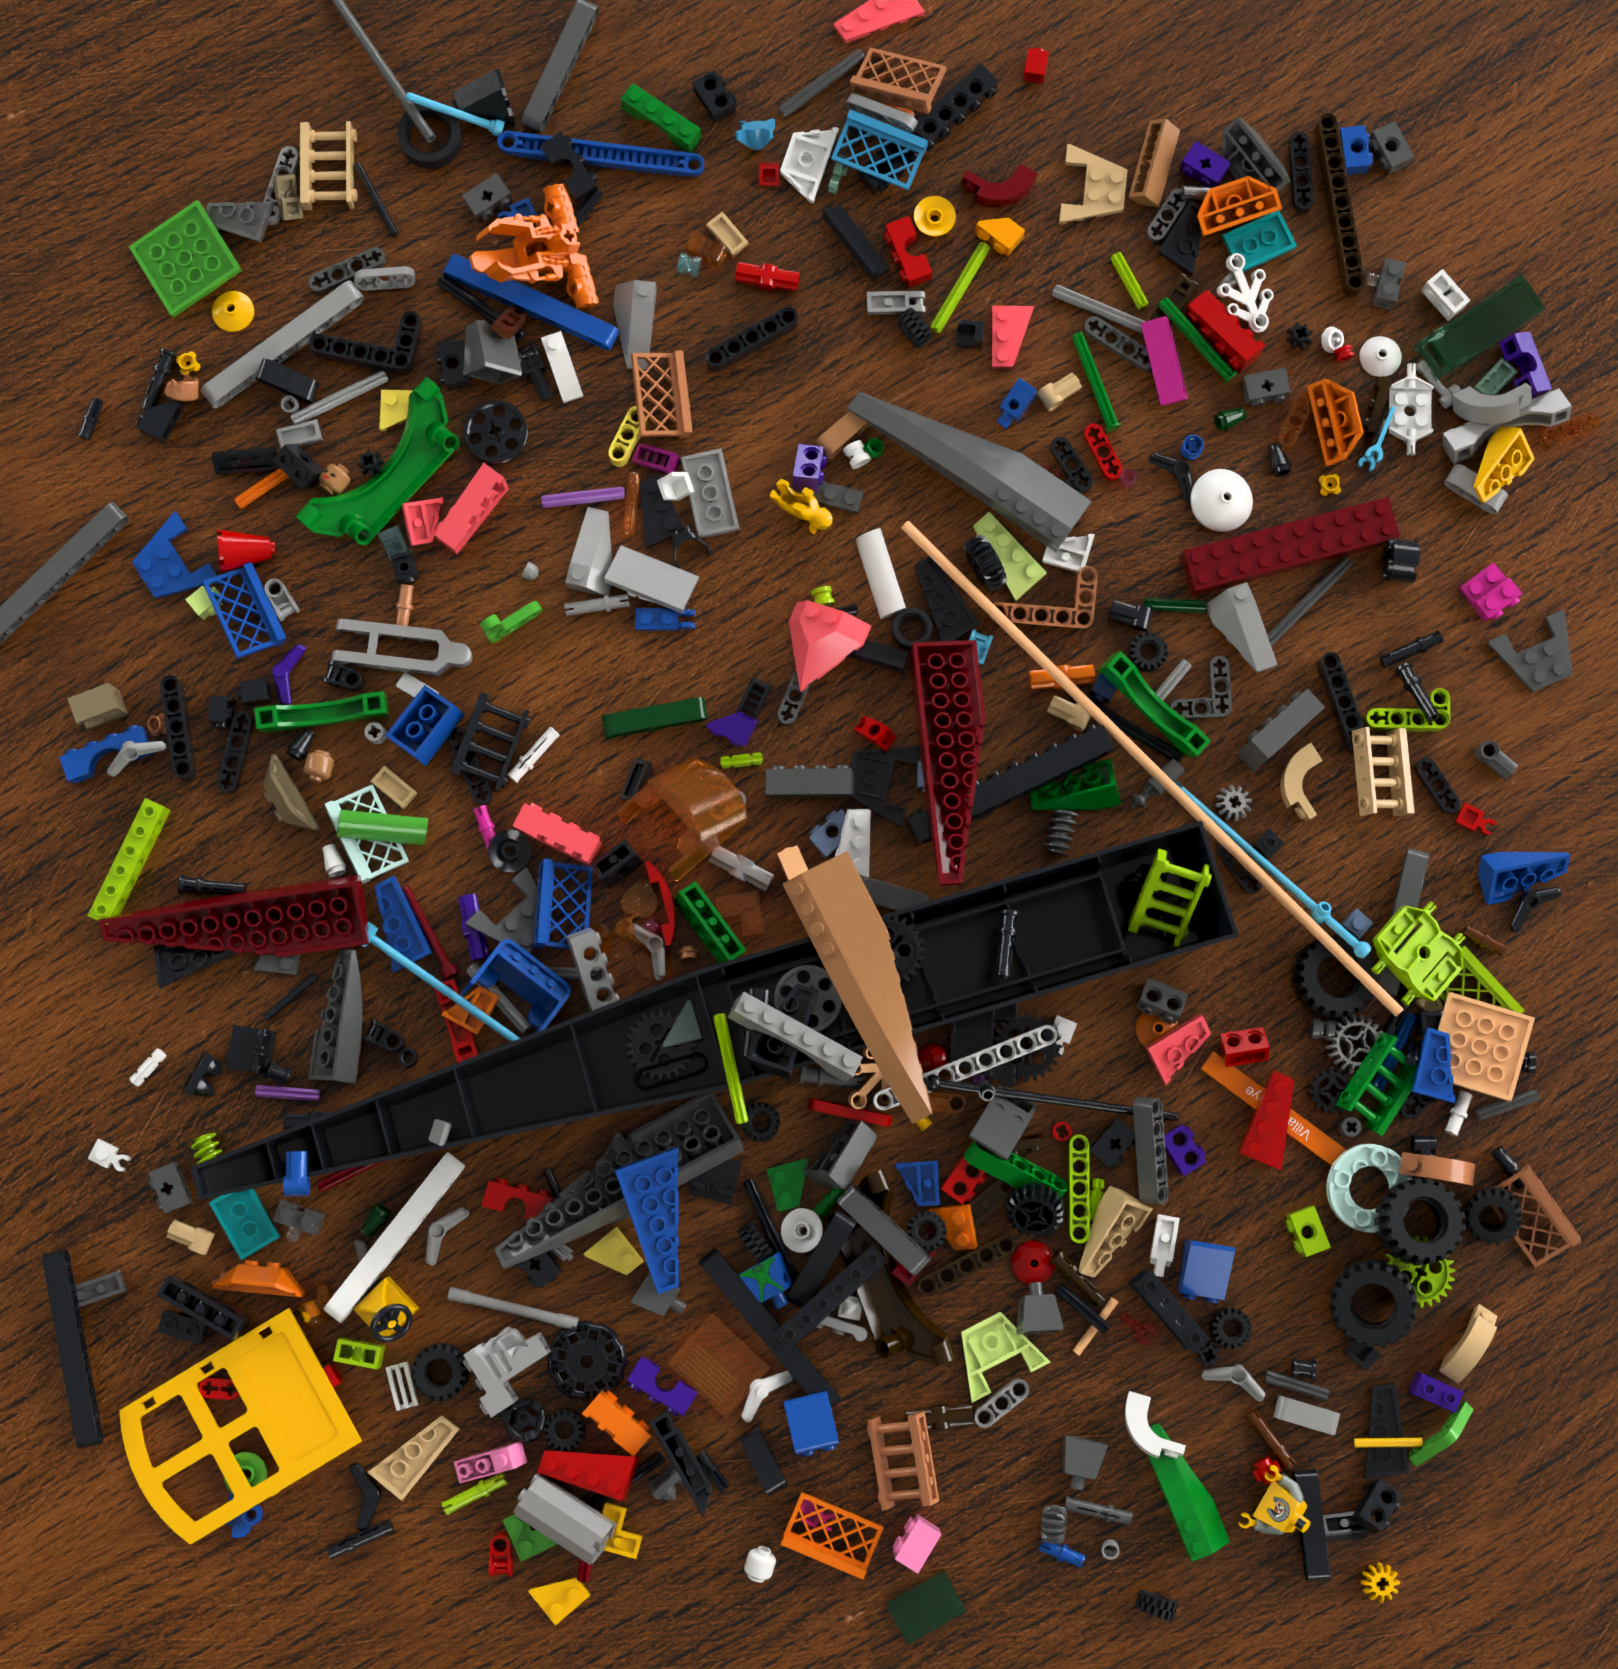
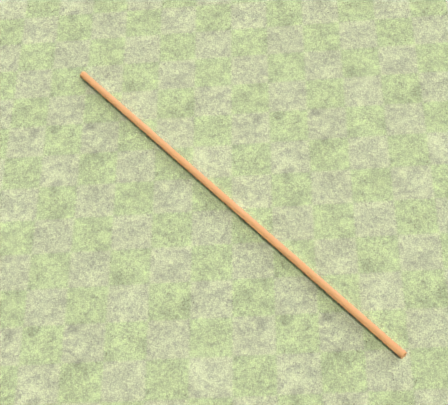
[901,521,1403,1017]

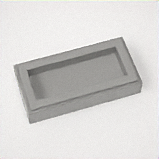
[276,419,323,449]

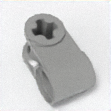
[264,579,300,622]

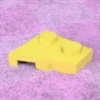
[379,390,413,432]
[584,1227,644,1275]

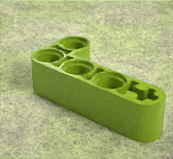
[1362,688,1450,732]

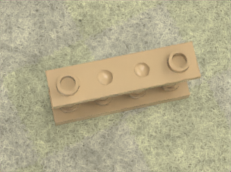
[300,121,358,210]
[1352,727,1414,816]

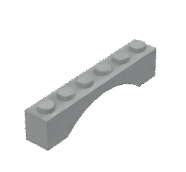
[1442,388,1572,464]
[728,992,863,1082]

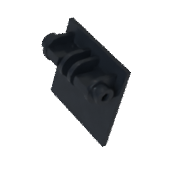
[226,1025,276,1074]
[689,1159,742,1205]

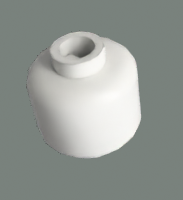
[744,1546,776,1582]

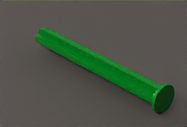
[1158,297,1238,384]
[1072,332,1122,432]

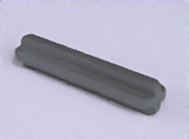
[1475,1090,1539,1120]
[1264,1370,1329,1401]

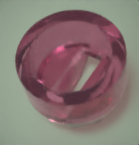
[1120,469,1137,487]
[643,917,662,935]

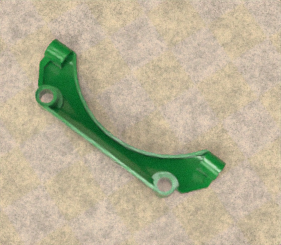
[295,377,460,545]

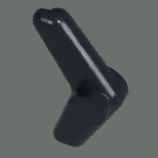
[1148,452,1193,504]
[1510,887,1562,933]
[349,1463,382,1531]

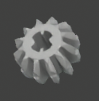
[1215,785,1252,822]

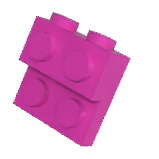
[1459,562,1522,622]

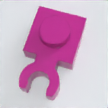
[796,1499,836,1531]

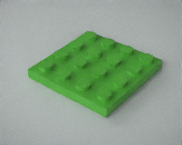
[129,200,242,317]

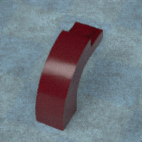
[961,164,1038,208]

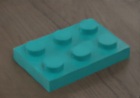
[1221,210,1297,272]
[209,1189,281,1260]

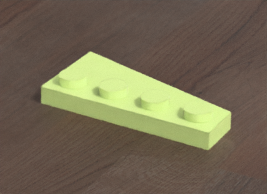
[973,512,1047,602]

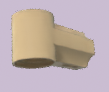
[1037,373,1082,411]
[1047,695,1091,731]
[167,1220,215,1255]

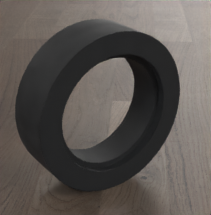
[397,104,462,169]

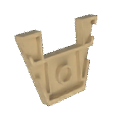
[1059,144,1128,225]

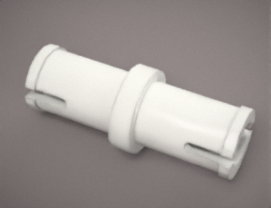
[1444,1091,1473,1136]

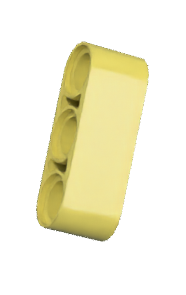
[608,406,648,467]

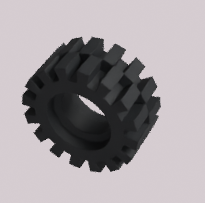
[896,307,933,348]
[1128,631,1169,672]
[741,1102,780,1142]
[907,1211,947,1252]
[737,1220,773,1263]
[1210,1308,1252,1349]
[544,1409,585,1452]
[1134,1589,1178,1622]

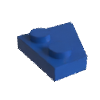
[896,1161,941,1206]

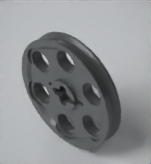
[774,965,842,1032]

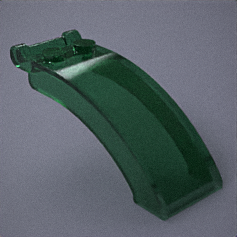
[1412,275,1546,381]

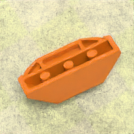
[1197,176,1282,236]
[1307,378,1364,467]
[213,1260,305,1298]

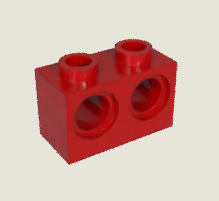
[1219,1027,1270,1067]
[940,1155,988,1204]

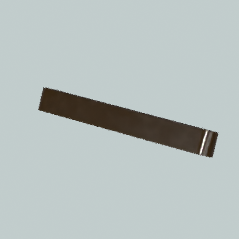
[1315,113,1365,297]

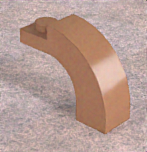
[1400,1152,1476,1186]

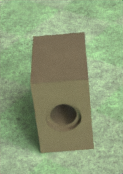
[67,683,128,731]

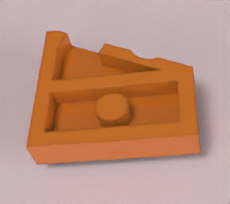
[442,986,500,1035]
[928,1204,978,1250]

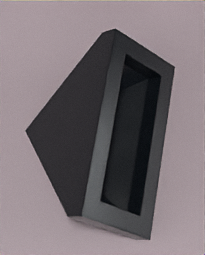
[620,759,659,803]

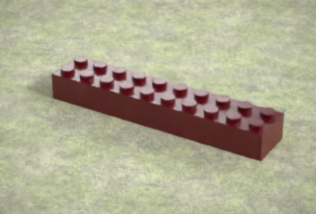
[1180,497,1400,596]

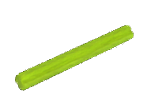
[930,242,990,333]
[714,1013,748,1124]

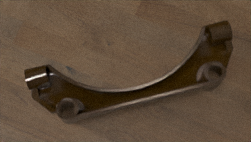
[829,1169,955,1366]

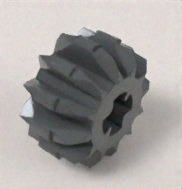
[1041,1505,1067,1544]

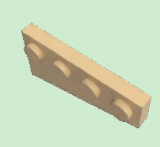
[368,1415,460,1501]

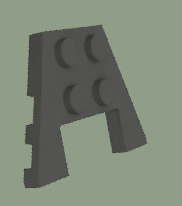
[1487,609,1572,693]
[465,867,554,953]

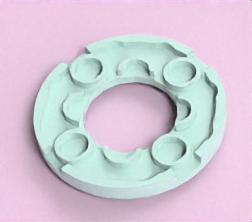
[1326,1144,1412,1233]

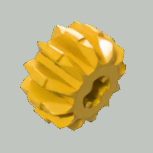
[1361,1562,1400,1603]

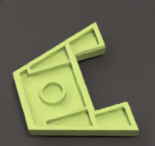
[961,1312,1050,1403]

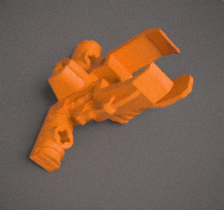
[469,183,599,311]

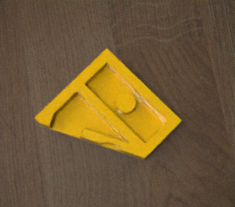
[528,1577,591,1625]

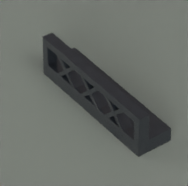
[823,204,890,282]
[846,639,909,673]

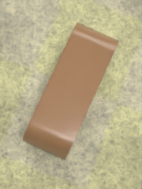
[814,411,870,460]

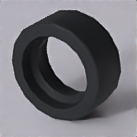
[892,608,932,650]

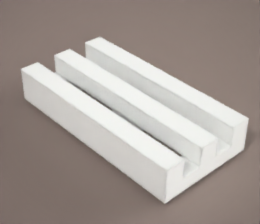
[386,1361,419,1411]

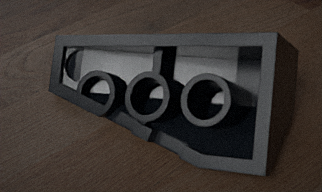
[747,983,819,1080]

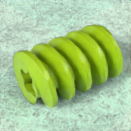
[190,1133,222,1164]

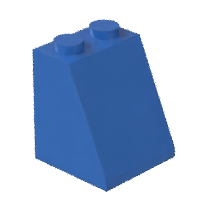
[1177,1239,1235,1303]

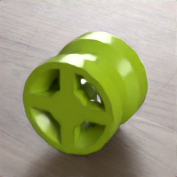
[810,586,835,607]

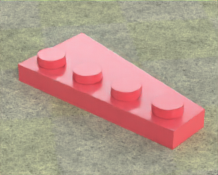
[834,0,925,43]

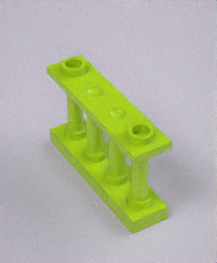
[1128,848,1212,947]

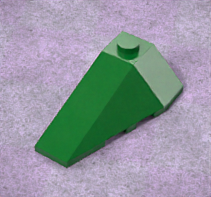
[1030,759,1121,810]

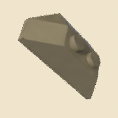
[263,754,321,832]

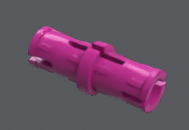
[473,805,496,850]

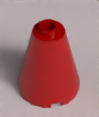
[216,530,275,572]

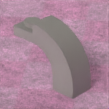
[1452,383,1532,424]

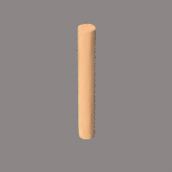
[1072,1297,1119,1356]

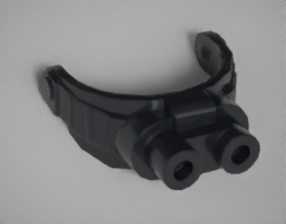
[670,525,712,569]

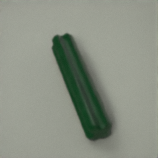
[1143,598,1207,613]

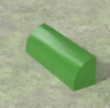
[337,810,428,846]

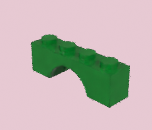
[620,83,702,153]

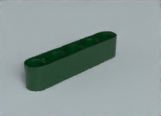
[601,697,708,738]

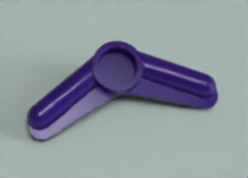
[272,644,306,705]

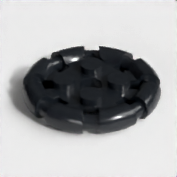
[547,1320,627,1402]

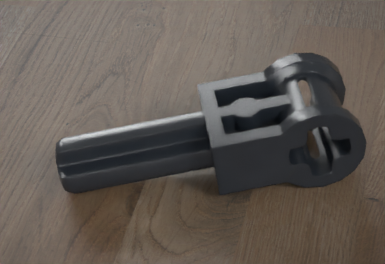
[517,340,553,402]

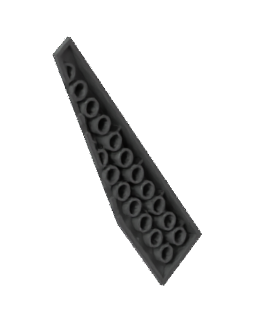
[847,392,1092,552]

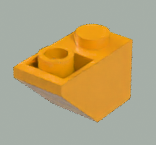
[975,218,1025,256]

